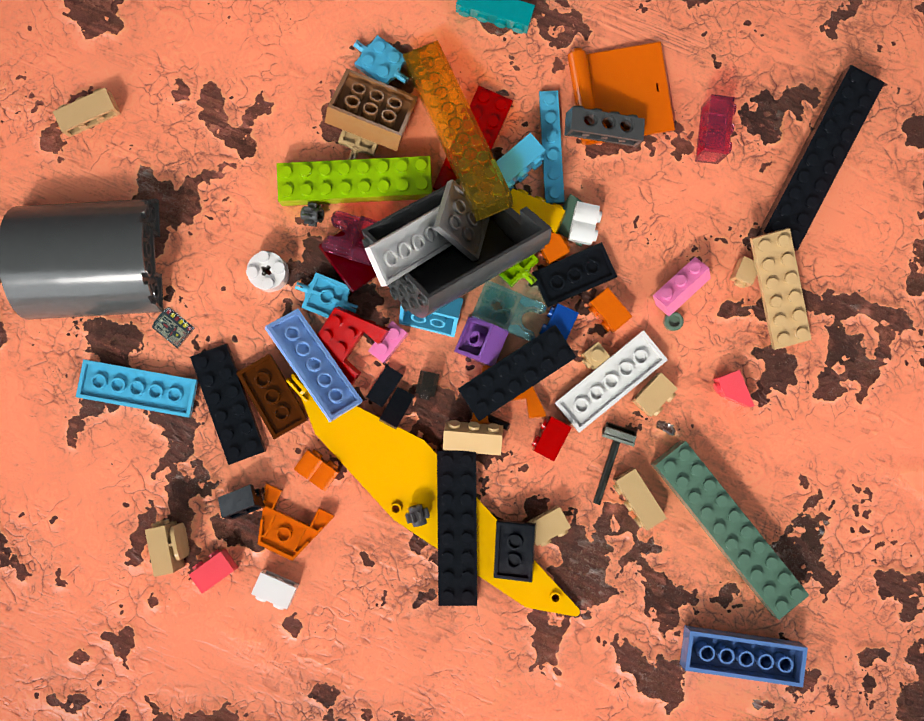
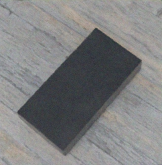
[366,365,403,408]
[379,387,414,429]

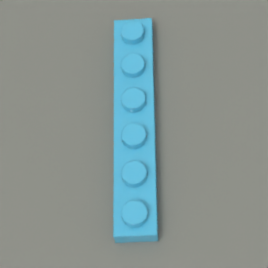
[539,90,565,204]

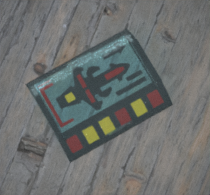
[152,307,195,349]

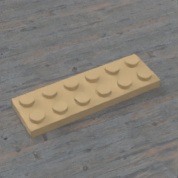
[750,228,812,350]

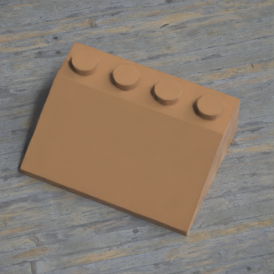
[324,68,418,151]

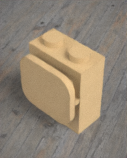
[145,519,190,577]

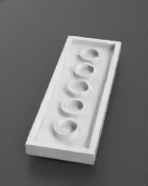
[364,205,452,287]
[555,330,668,433]

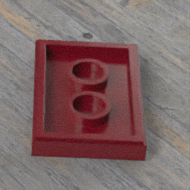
[319,226,377,293]

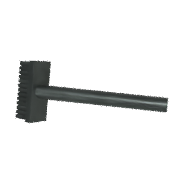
[593,422,637,505]

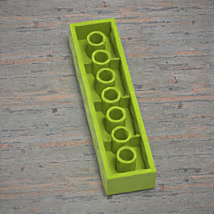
[276,156,432,206]

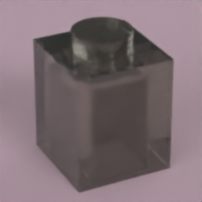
[415,370,440,400]

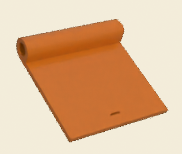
[567,42,675,145]

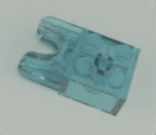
[472,281,547,341]

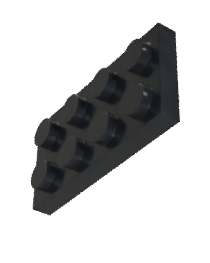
[532,242,617,308]

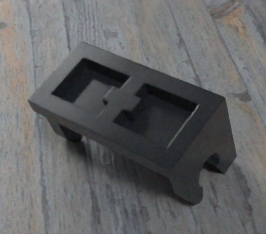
[218,484,265,520]

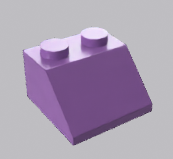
[454,317,509,366]

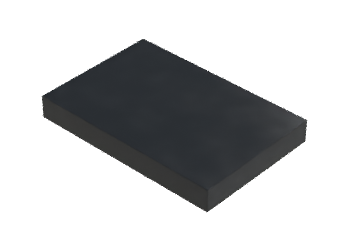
[494,519,536,583]

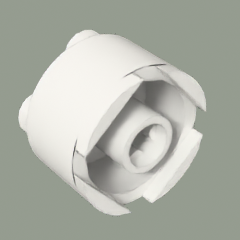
[246,251,289,292]

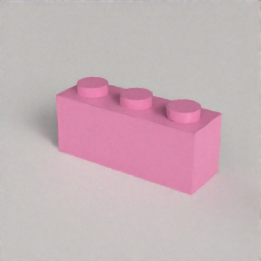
[653,257,711,316]

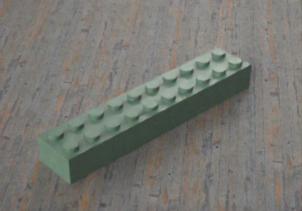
[651,440,809,620]

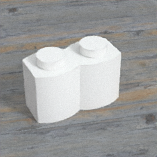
[568,201,602,245]

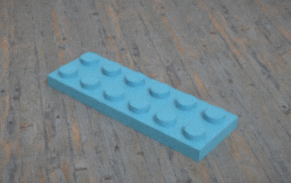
[76,359,198,418]

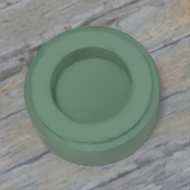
[663,312,684,331]

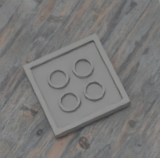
[433,179,491,261]

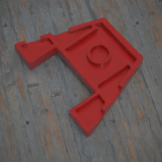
[317,306,390,385]

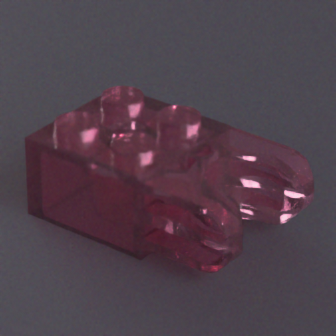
[322,211,378,266]

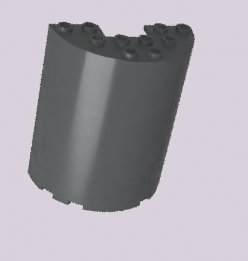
[362,167,551,318]
[0,198,164,320]

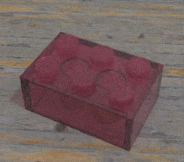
[695,94,736,164]

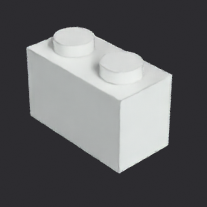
[251,569,300,610]

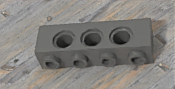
[564,105,645,147]

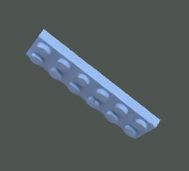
[265,309,363,422]

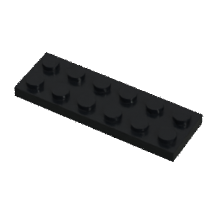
[458,325,576,421]
[190,344,266,465]

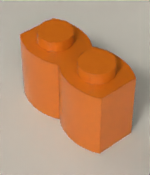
[294,449,340,492]

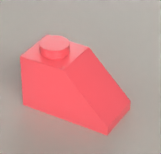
[713,370,754,407]

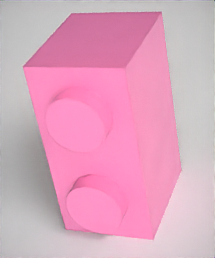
[368,321,408,364]

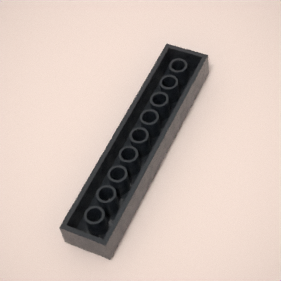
[756,65,885,251]

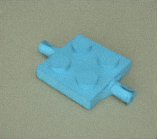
[353,35,409,85]
[295,272,358,318]

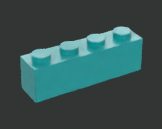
[456,0,535,34]

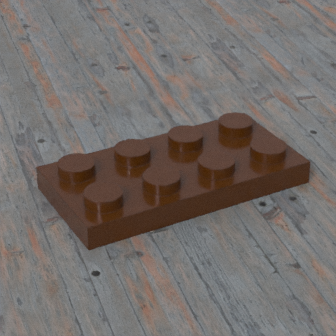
[236,354,308,439]

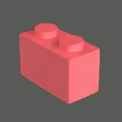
[189,549,239,594]

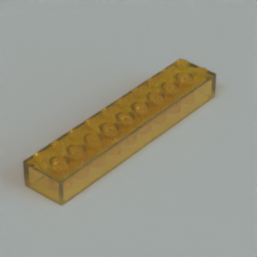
[403,40,513,221]

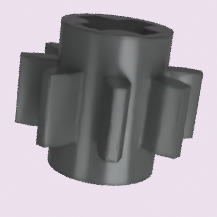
[300,202,325,227]
[405,504,430,527]

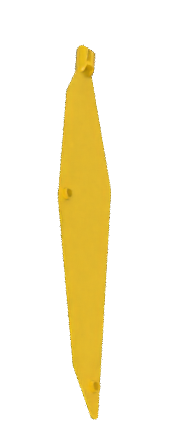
[286,373,580,617]

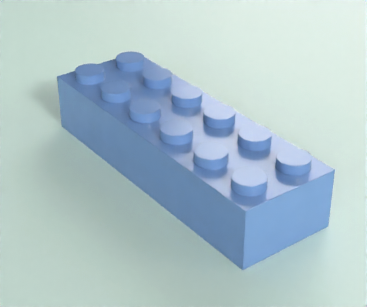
[680,625,808,687]

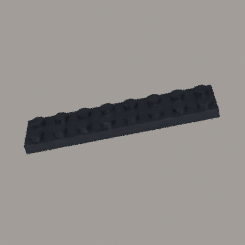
[437,450,477,606]

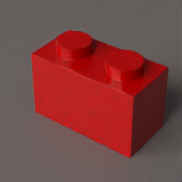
[531,416,572,461]

